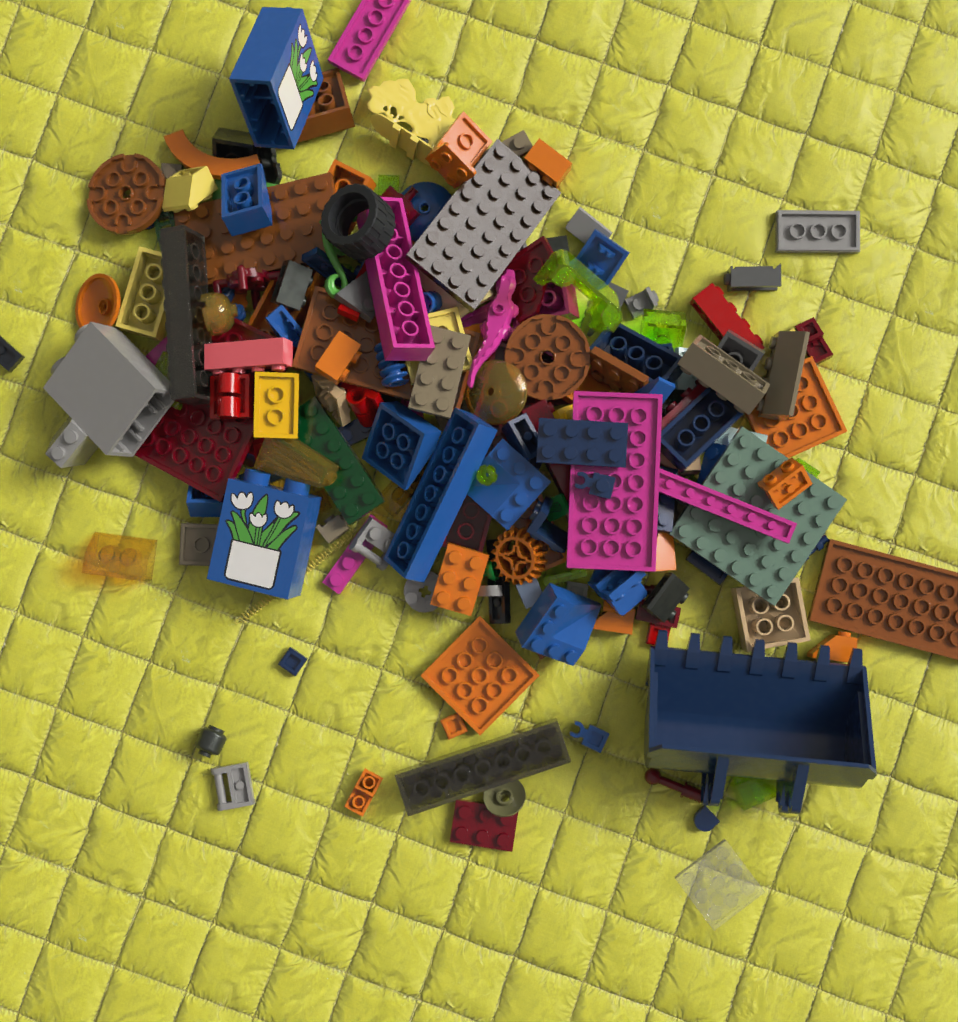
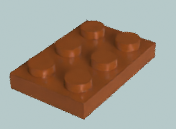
[590,346,649,393]

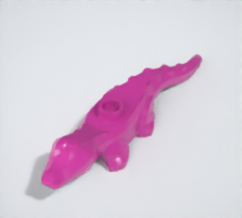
[467,269,519,388]

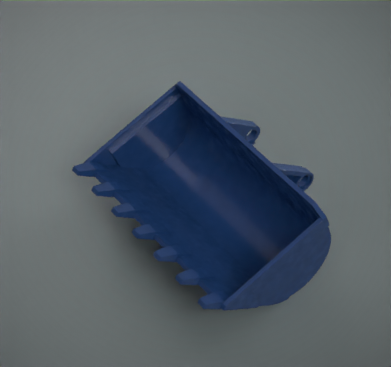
[644,630,877,814]

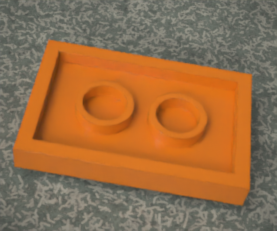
[430,543,489,616]

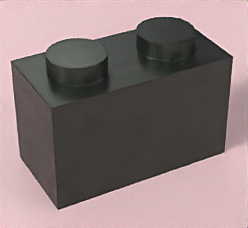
[270,260,313,311]

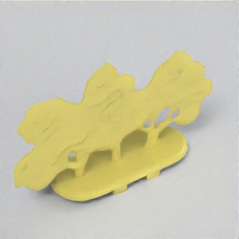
[367,79,479,166]

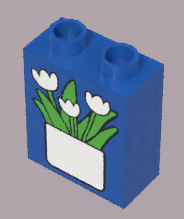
[229,7,324,149]
[207,469,322,600]

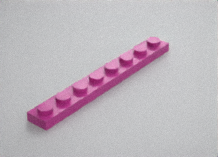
[659,468,797,544]

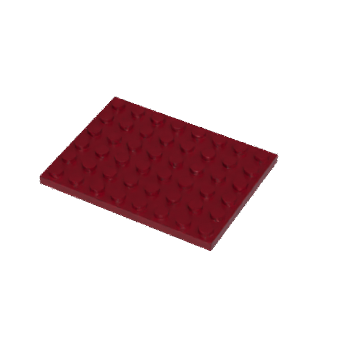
[135,297,297,502]

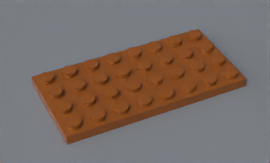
[174,172,345,291]
[292,285,480,412]
[808,539,958,660]

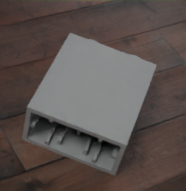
[43,322,181,457]

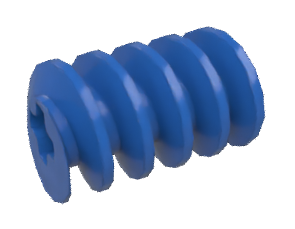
[374,343,409,387]

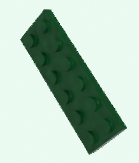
[293,396,385,525]

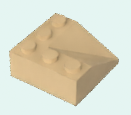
[731,577,811,652]

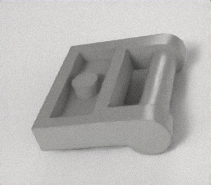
[349,517,395,571]
[210,761,255,811]

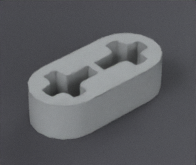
[477,585,503,596]

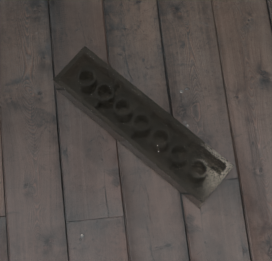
[159,225,213,406]
[395,718,571,816]

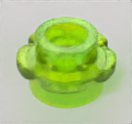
[476,465,497,486]

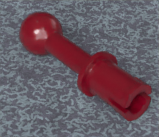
[644,768,701,803]

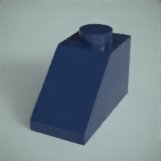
[501,413,538,461]

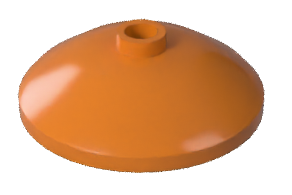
[75,273,121,328]

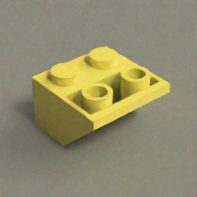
[162,166,218,213]

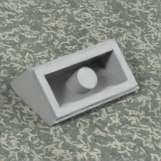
[565,207,613,244]

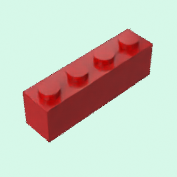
[689,283,765,350]

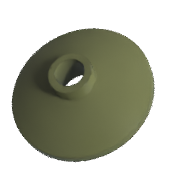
[483,776,526,817]

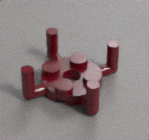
[212,265,280,310]

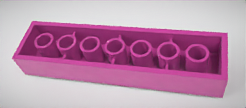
[357,197,435,361]

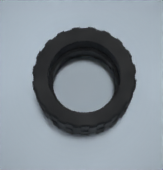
[321,184,396,260]

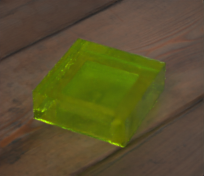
[378,175,400,196]

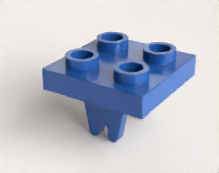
[572,229,630,288]

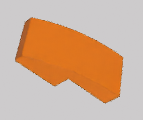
[344,768,383,817]

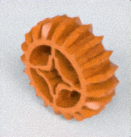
[491,527,548,585]

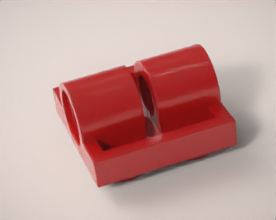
[210,373,253,420]
[340,383,384,427]

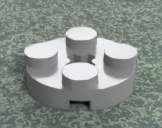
[404,571,438,612]

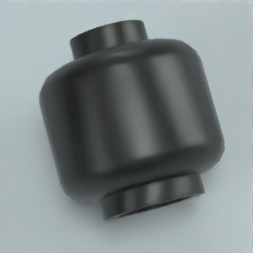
[195,725,227,758]

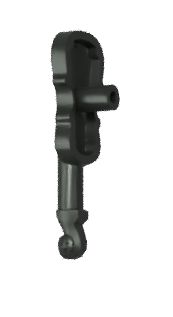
[259,147,282,184]

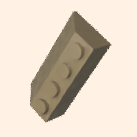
[756,331,810,422]
[677,335,770,415]

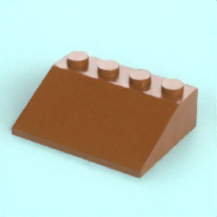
[276,68,355,149]

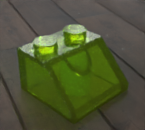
[640,309,687,350]

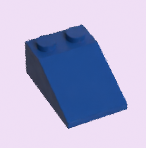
[221,163,272,236]

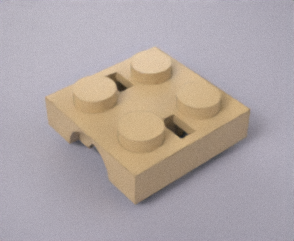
[311,374,351,427]

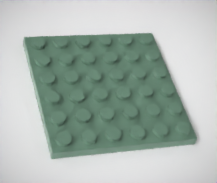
[668,426,847,606]

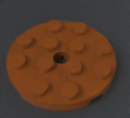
[87,153,166,235]
[504,314,590,401]

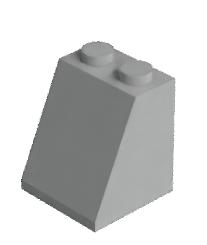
[45,416,99,468]

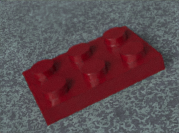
[450,798,518,852]

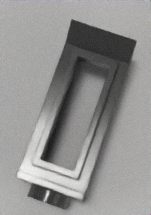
[724,263,782,291]

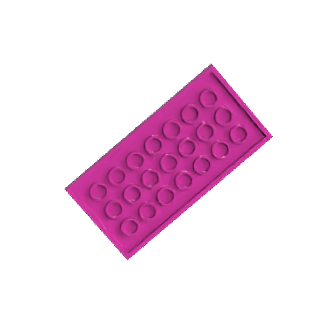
[566,391,663,572]

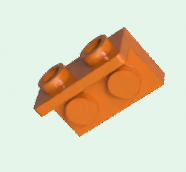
[757,458,813,510]

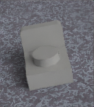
[624,286,659,320]

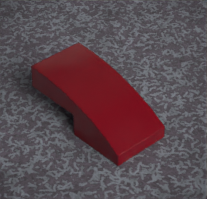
[795,317,833,365]

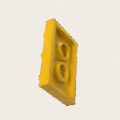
[254,372,299,439]

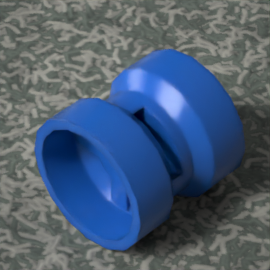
[423,291,443,313]

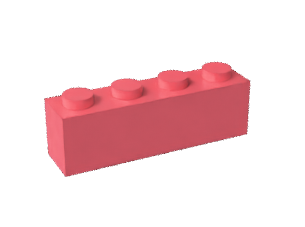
[204,337,293,376]

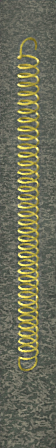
[235,527,361,624]

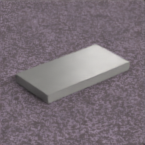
[775,210,860,254]

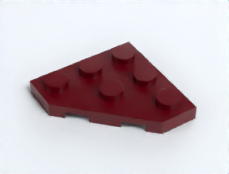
[497,236,555,324]

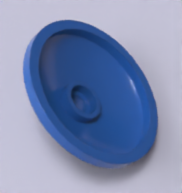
[401,182,452,242]

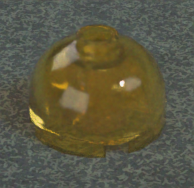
[201,292,238,336]

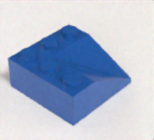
[362,401,442,490]
[467,439,551,530]
[515,583,601,666]

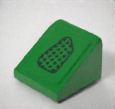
[547,493,569,522]

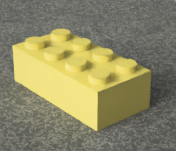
[115,246,182,342]

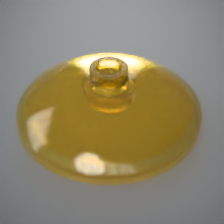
[465,360,527,425]

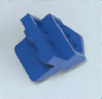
[588,569,647,615]

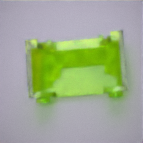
[534,249,622,332]

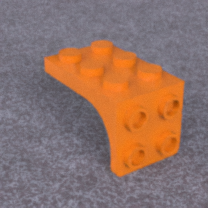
[425,111,493,189]

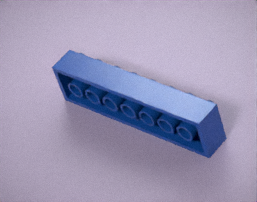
[383,408,497,583]

